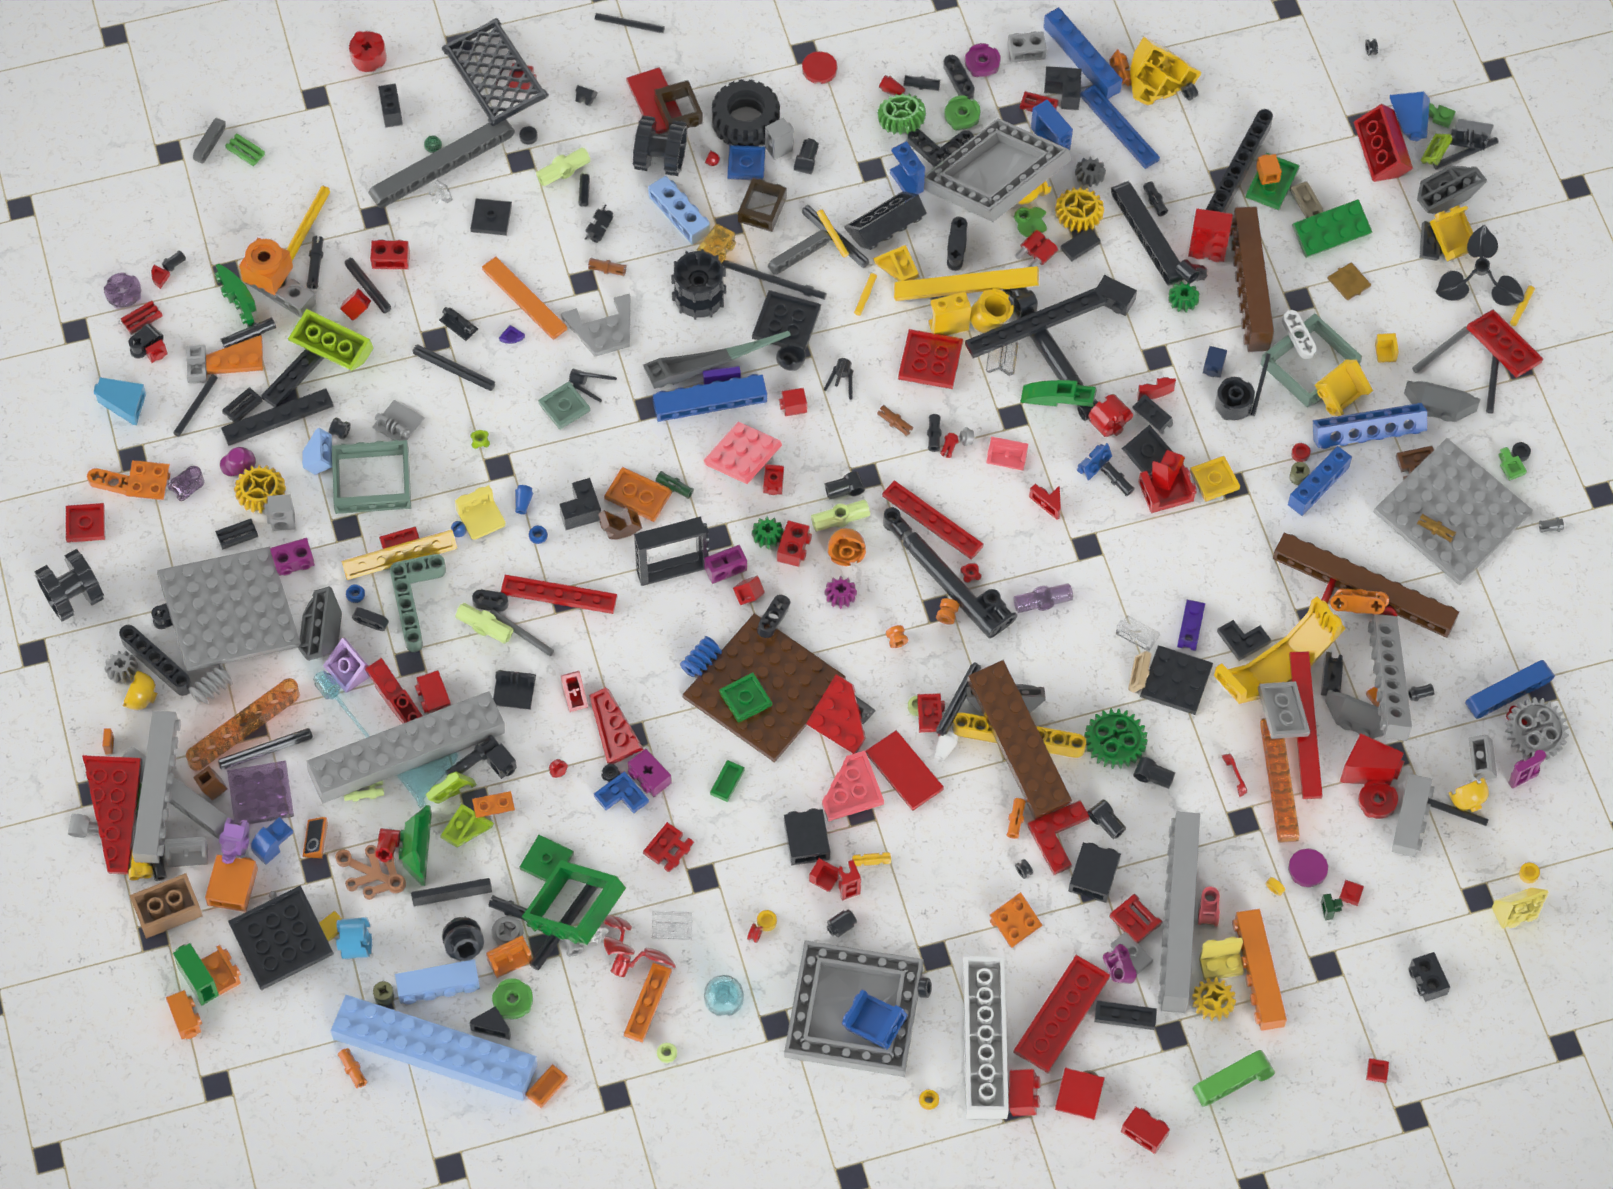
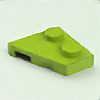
[426,772,477,804]
[440,804,494,848]

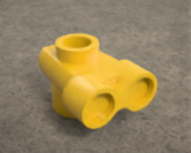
[128,849,153,880]

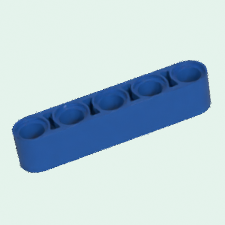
[1465,660,1555,719]

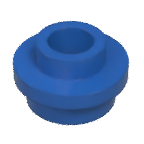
[529,525,548,544]
[346,584,365,603]

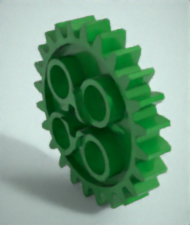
[1084,708,1148,769]

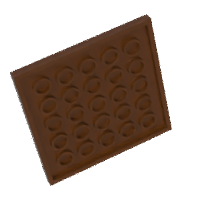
[683,613,846,763]

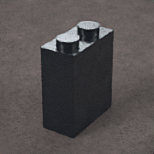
[784,808,830,866]
[1068,842,1121,903]

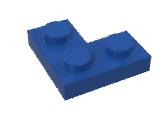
[594,771,649,814]

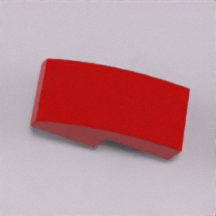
[1137,377,1176,400]

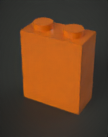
[205,854,258,912]

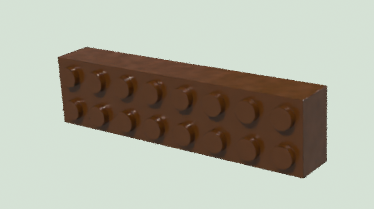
[1229,207,1274,352]
[967,660,1072,820]

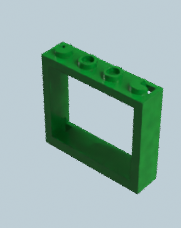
[522,860,626,945]

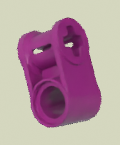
[1103,944,1137,984]

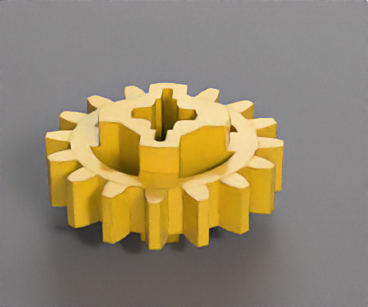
[1192,977,1236,1022]

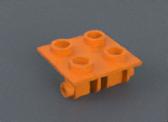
[126,460,170,500]
[990,892,1042,948]

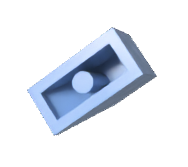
[302,428,332,475]

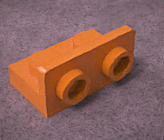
[201,945,241,995]

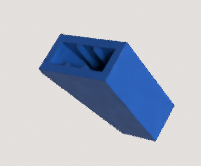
[1389,91,1430,141]

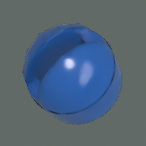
[451,521,466,538]

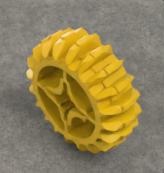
[1055,186,1104,233]
[234,464,286,514]

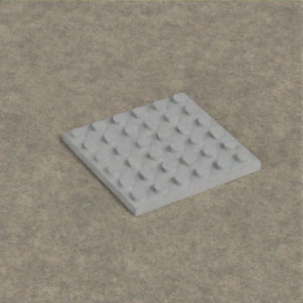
[1373,438,1533,585]
[157,547,301,672]

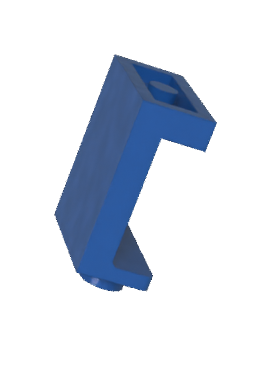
[890,141,925,194]
[842,989,908,1050]

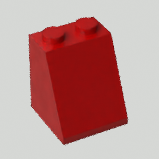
[1340,733,1405,785]

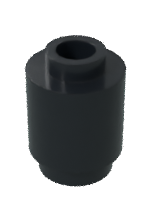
[826,909,857,937]

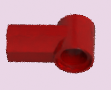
[375,828,401,862]

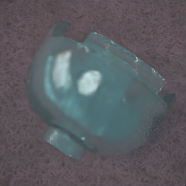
[704,975,744,1016]

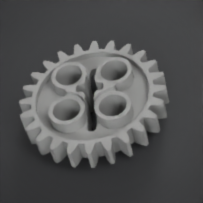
[1505,697,1569,760]

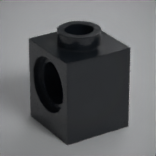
[486,743,517,779]

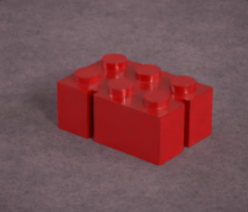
[1188,208,1233,262]

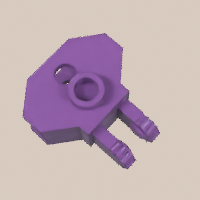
[219,818,250,864]

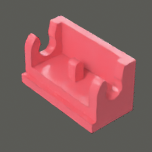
[987,436,1028,470]

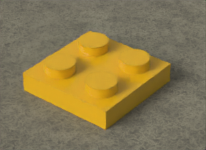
[1189,456,1240,502]

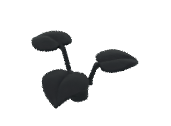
[1436,225,1524,306]

